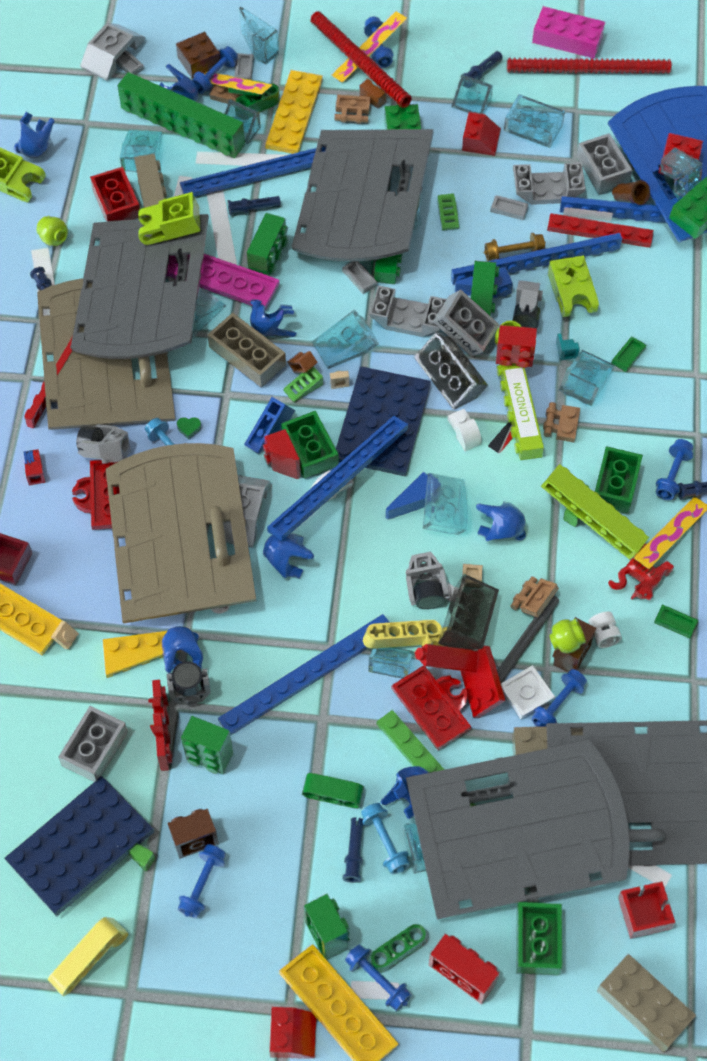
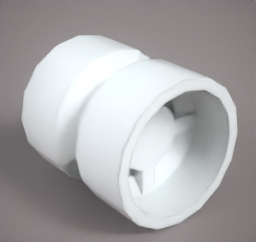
[588,611,622,648]

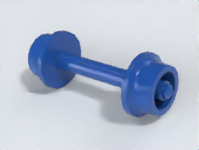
[364,16,393,68]
[192,46,238,94]
[655,439,694,500]
[531,669,587,727]
[178,844,226,918]
[345,944,412,1011]

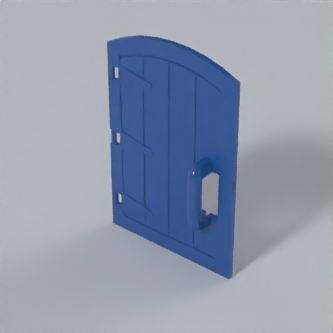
[608,86,707,243]

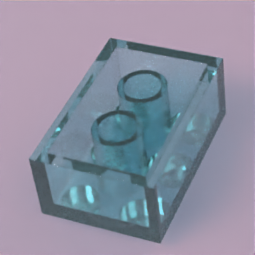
[504,94,565,148]

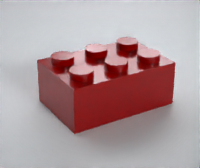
[90,166,140,222]
[428,934,499,1005]

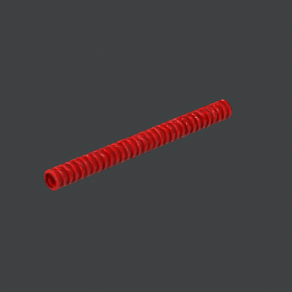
[310,11,412,108]
[507,57,672,74]

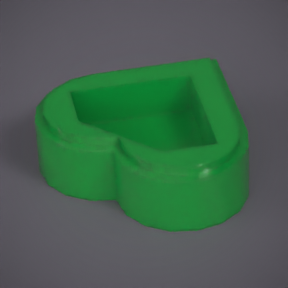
[176,417,201,439]

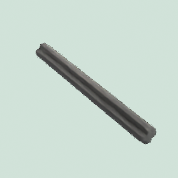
[497,596,559,683]

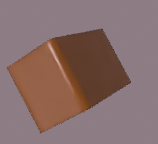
[360,79,387,108]
[287,351,318,373]

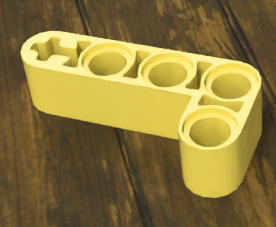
[363,620,445,649]
[48,917,129,996]

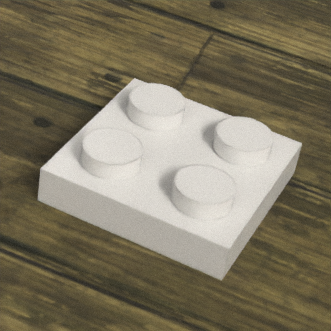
[501,665,555,719]

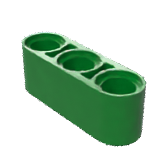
[235,83,280,119]
[302,773,365,808]
[371,924,426,973]

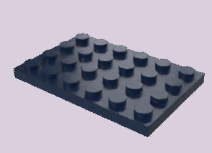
[336,366,431,477]
[4,776,155,917]

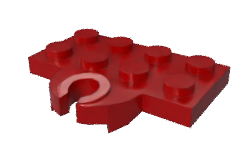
[72,460,120,530]
[391,665,471,750]
[148,679,172,771]

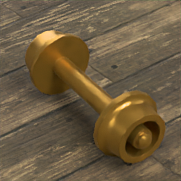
[483,233,546,261]

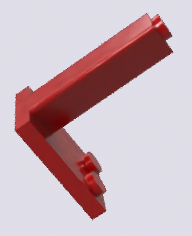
[414,644,505,718]

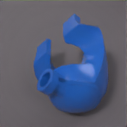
[159,64,199,101]
[14,112,55,158]
[250,299,297,337]
[476,501,526,541]
[263,533,314,579]
[162,626,203,673]
[380,766,430,819]

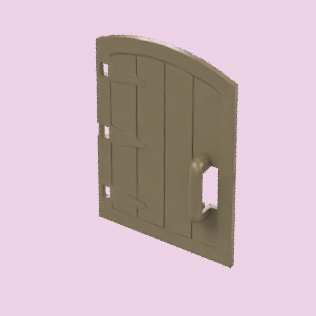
[37,278,175,430]
[106,443,256,624]

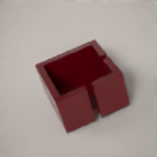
[0,533,32,585]

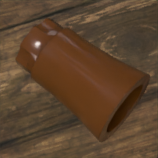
[612,180,650,205]

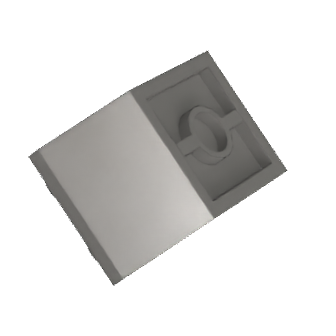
[80,23,145,81]
[513,162,585,205]
[370,285,447,337]
[223,475,270,548]

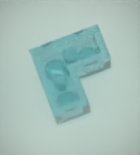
[661,148,702,197]

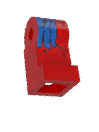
[23,449,46,486]

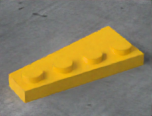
[103,631,182,678]

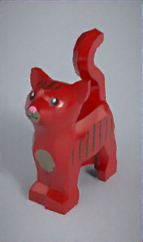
[608,543,674,600]

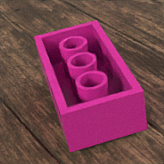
[532,6,606,59]

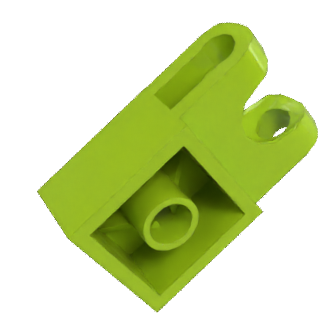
[0,147,46,203]
[138,192,200,245]
[548,255,599,317]

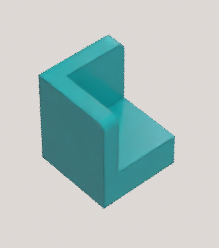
[556,333,580,361]

